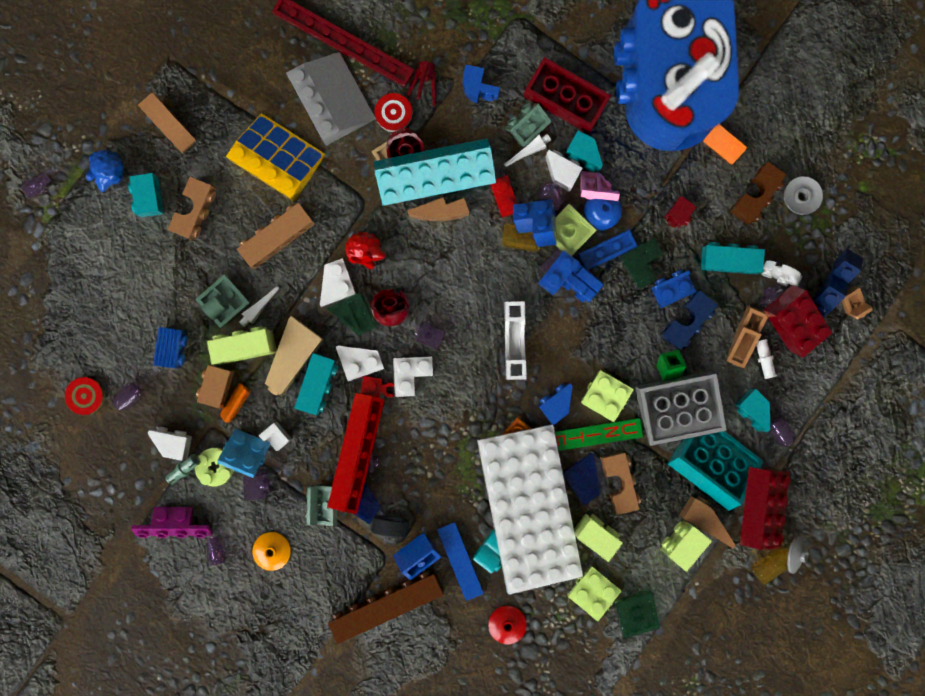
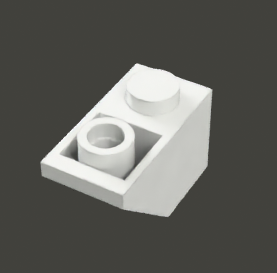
[545,150,582,192]
[148,426,192,461]

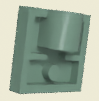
[195,274,251,328]

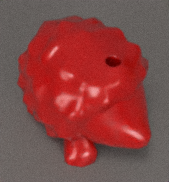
[345,231,386,270]

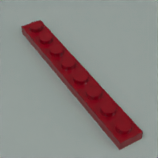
[272,0,414,88]

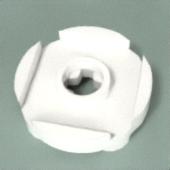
[761,261,803,286]

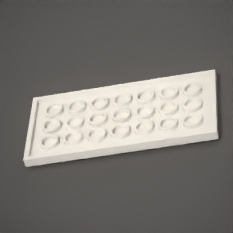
[477,424,583,594]

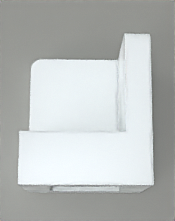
[259,422,292,451]

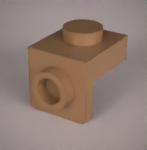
[841,285,873,319]

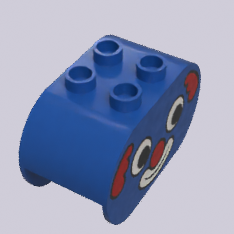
[614,0,739,151]

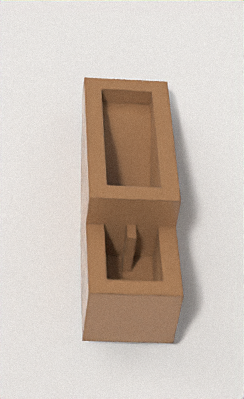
[138,93,196,153]
[407,198,470,221]
[726,305,768,368]

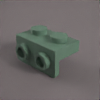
[306,485,337,526]

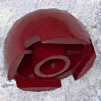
[386,128,425,158]
[370,289,410,326]

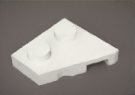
[320,258,356,307]
[336,346,384,381]

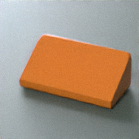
[703,124,747,165]
[220,383,251,423]

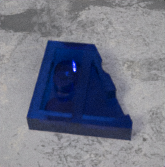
[563,453,600,506]

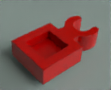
[360,376,394,398]

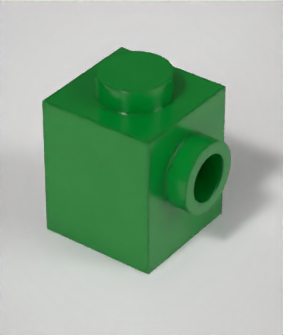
[656,350,686,381]

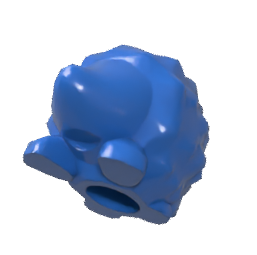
[86,149,124,192]

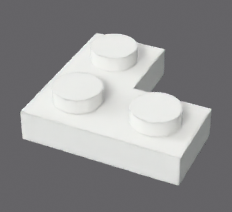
[393,357,433,397]

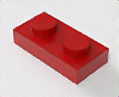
[490,175,518,218]

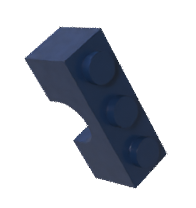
[659,290,718,350]

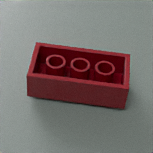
[523,57,611,134]
[740,467,791,550]

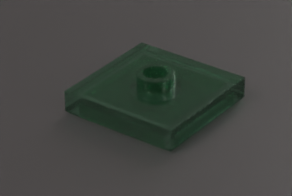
[614,590,660,639]

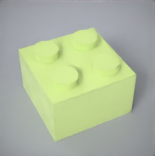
[574,513,622,562]
[660,520,712,572]

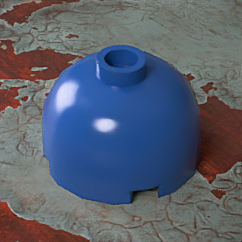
[583,198,622,231]

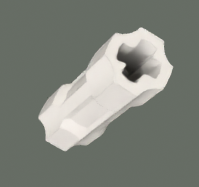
[661,53,720,110]

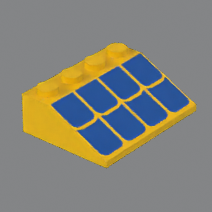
[226,113,326,202]

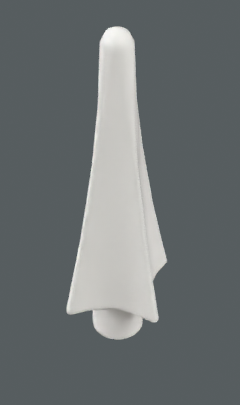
[504,134,551,167]
[239,286,279,327]

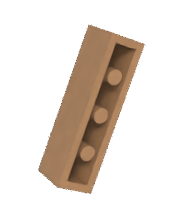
[237,203,315,269]

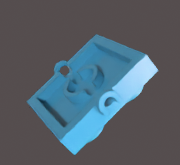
[217,428,270,478]

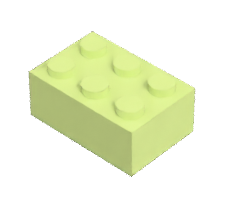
[207,326,277,364]

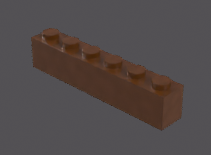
[328,570,444,645]

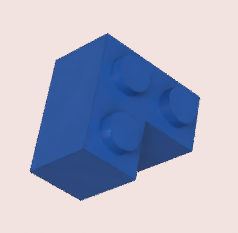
[513,199,556,247]

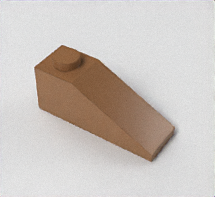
[679,496,736,549]

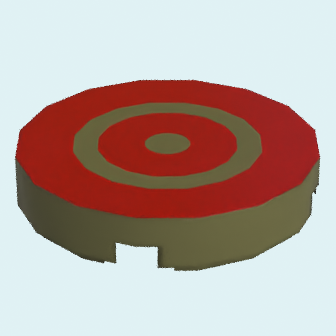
[65,377,105,415]

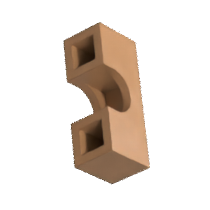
[167,177,216,241]
[600,451,641,515]

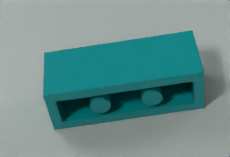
[701,242,765,274]
[294,353,338,416]

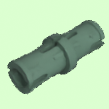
[165,454,201,485]

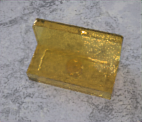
[501,224,540,252]
[751,547,789,585]

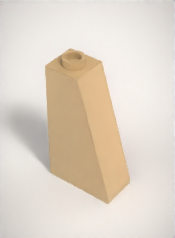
[265,316,325,396]

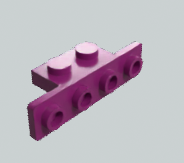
[131,507,213,538]

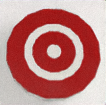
[374,93,413,132]

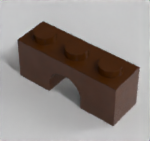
[729,162,786,225]

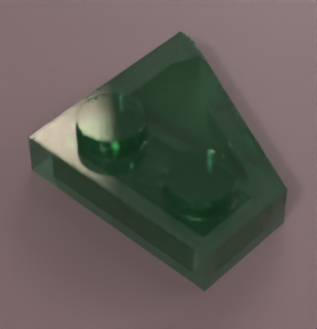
[327,293,377,336]

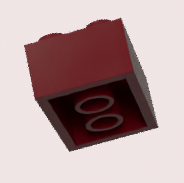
[763,285,832,358]

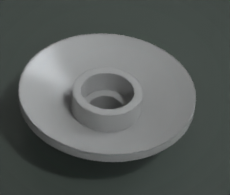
[784,176,823,215]
[787,535,808,574]

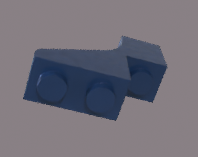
[812,249,863,318]

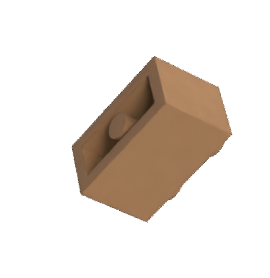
[196,365,235,409]

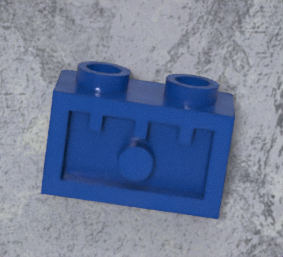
[651,269,696,308]

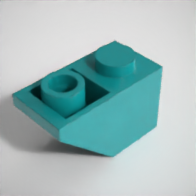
[565,130,603,172]
[734,388,770,432]

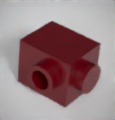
[664,196,696,228]

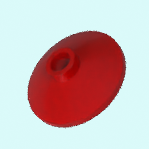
[488,605,527,644]

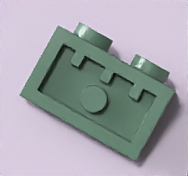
[505,103,552,147]

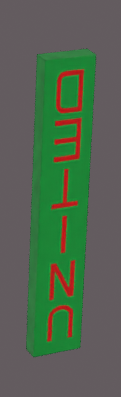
[554,418,643,451]

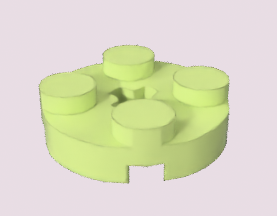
[195,447,234,487]

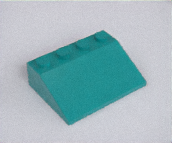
[668,431,763,511]

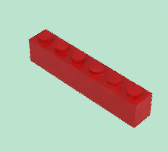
[327,393,384,514]

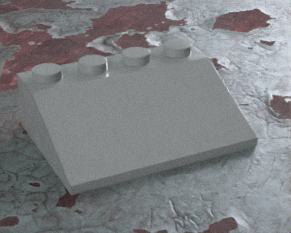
[286,52,376,146]
[635,371,726,446]

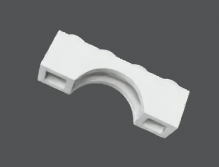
[504,301,526,380]

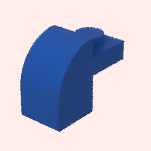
[463,64,500,104]

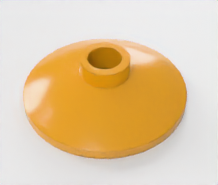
[252,532,291,571]

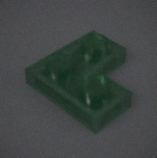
[620,238,663,290]

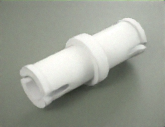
[756,339,777,379]

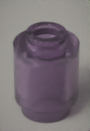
[111,383,141,412]
[769,417,796,447]

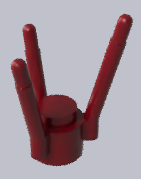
[407,61,437,107]

